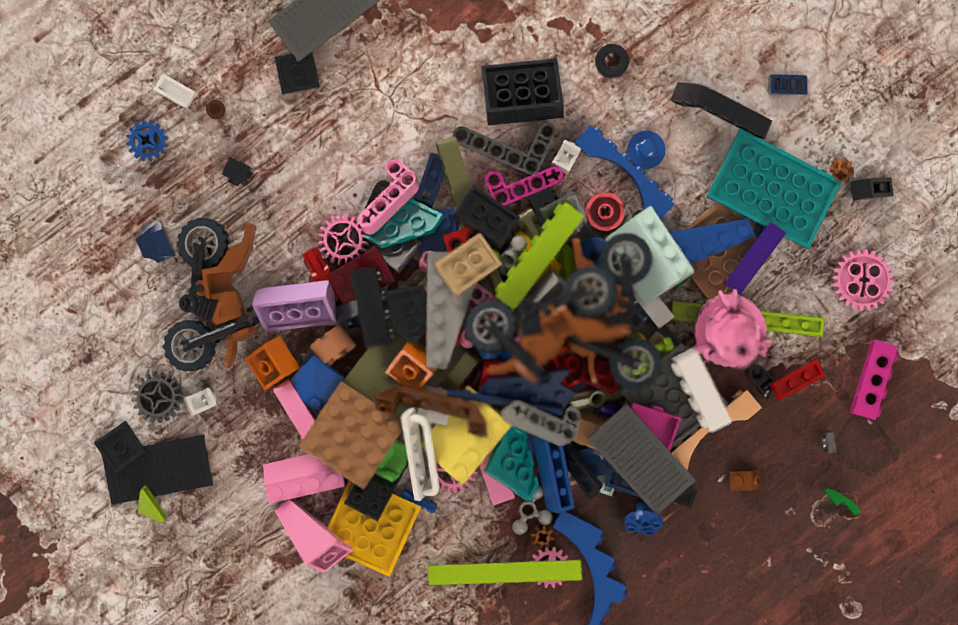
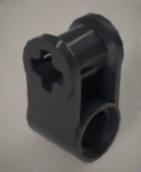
[746,364,776,400]

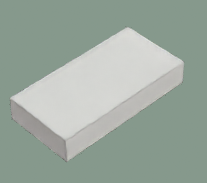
[153,74,197,109]

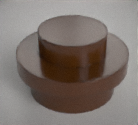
[206,100,226,119]

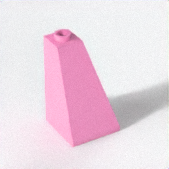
[275,499,353,573]

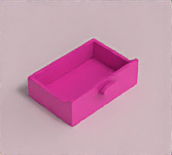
[630,401,681,451]

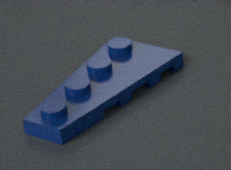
[669,219,755,265]

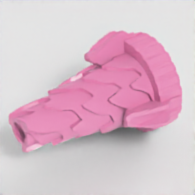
[692,289,773,367]

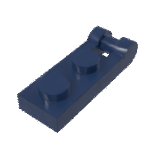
[415,152,444,209]

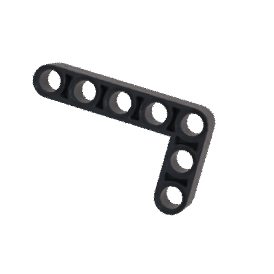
[670,82,772,139]

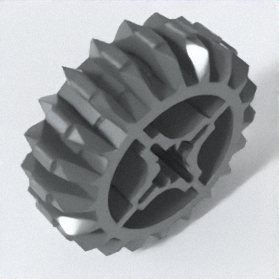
[131,371,184,423]

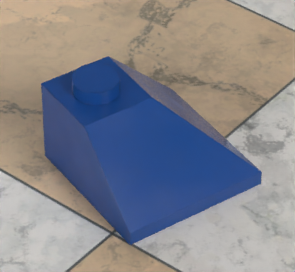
[291,356,344,413]

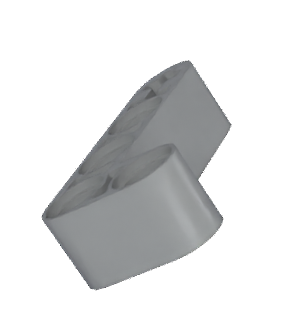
[502,401,581,446]

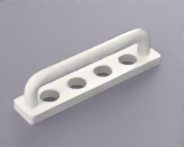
[401,408,439,501]

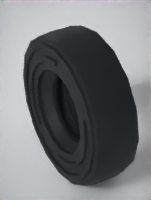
[595,44,629,78]

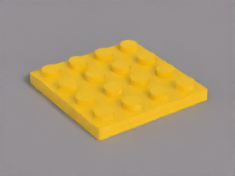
[328,481,421,577]

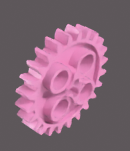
[831,249,895,311]

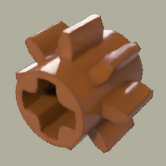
[829,158,854,181]
[531,525,554,549]

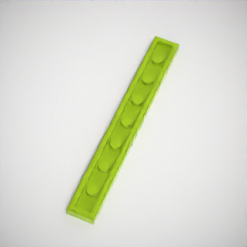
[671,301,825,337]
[428,560,582,585]

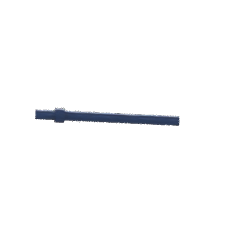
[447,389,564,416]

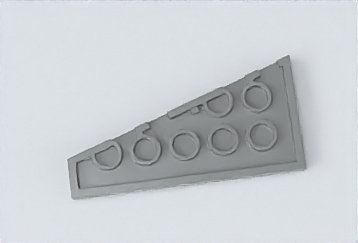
[426,252,476,369]

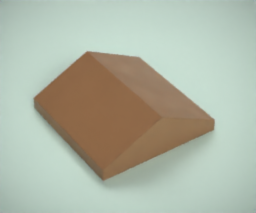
[572,408,609,450]

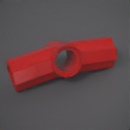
[302,247,340,301]

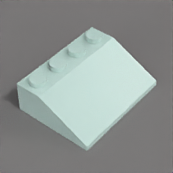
[604,206,694,305]

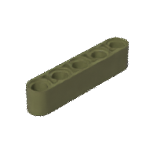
[436,136,471,228]

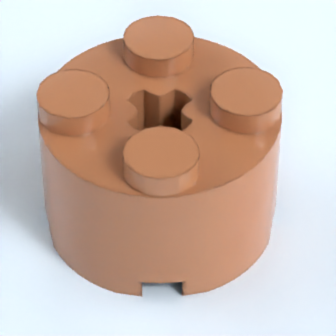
[310,325,356,366]

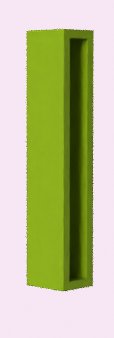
[494,202,584,310]

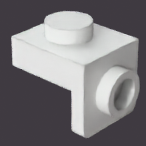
[551,140,581,175]
[184,388,217,416]

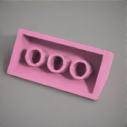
[263,454,346,504]

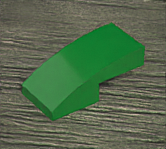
[822,487,861,516]

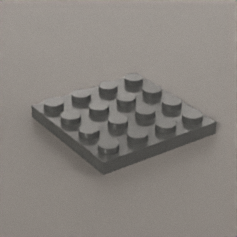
[620,343,728,448]

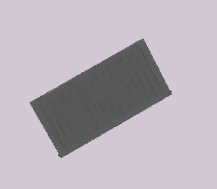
[268,0,381,62]
[587,404,696,514]

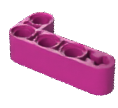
[485,167,563,207]

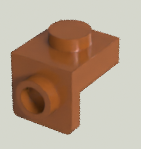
[729,470,761,491]

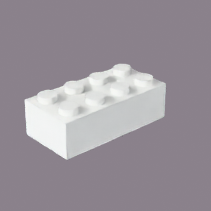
[671,348,732,432]

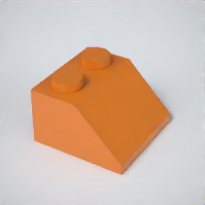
[244,336,300,391]
[385,341,437,389]

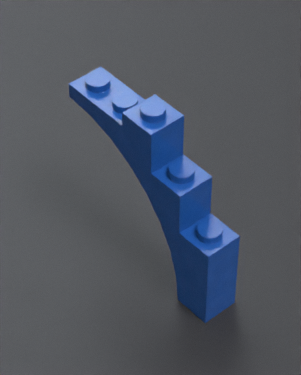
[552,511,628,625]

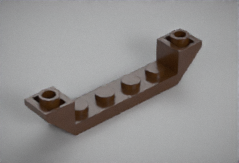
[375,385,488,438]

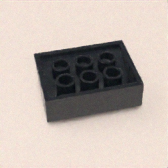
[481,58,564,126]

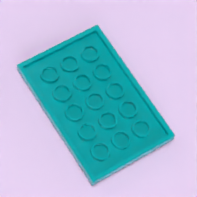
[706,128,842,250]

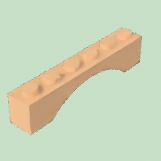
[670,389,762,470]

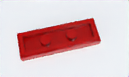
[770,359,825,401]

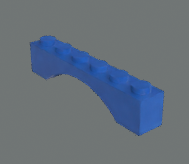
[574,125,674,219]

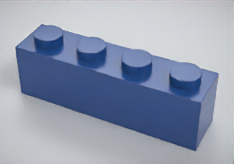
[532,436,575,513]

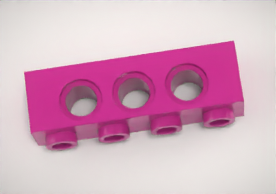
[850,340,899,420]

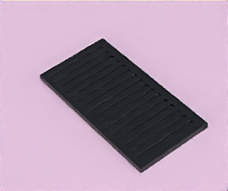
[101,434,213,505]

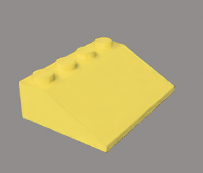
[421,385,512,485]

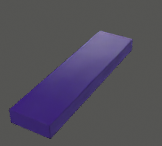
[724,221,786,295]

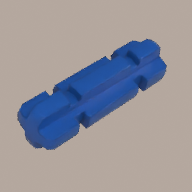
[401,489,437,513]

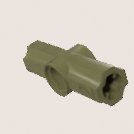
[566,383,624,409]

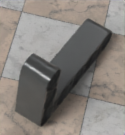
[453,122,556,176]

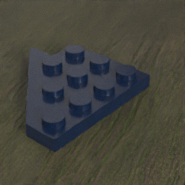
[477,367,575,428]

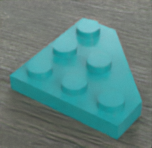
[365,194,444,248]
[483,425,539,501]

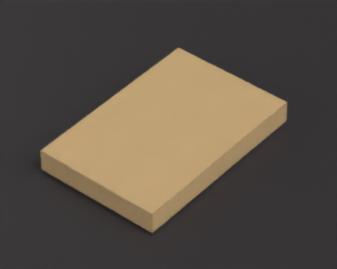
[433,233,502,297]

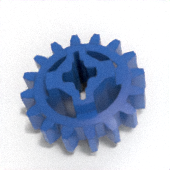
[126,120,169,162]

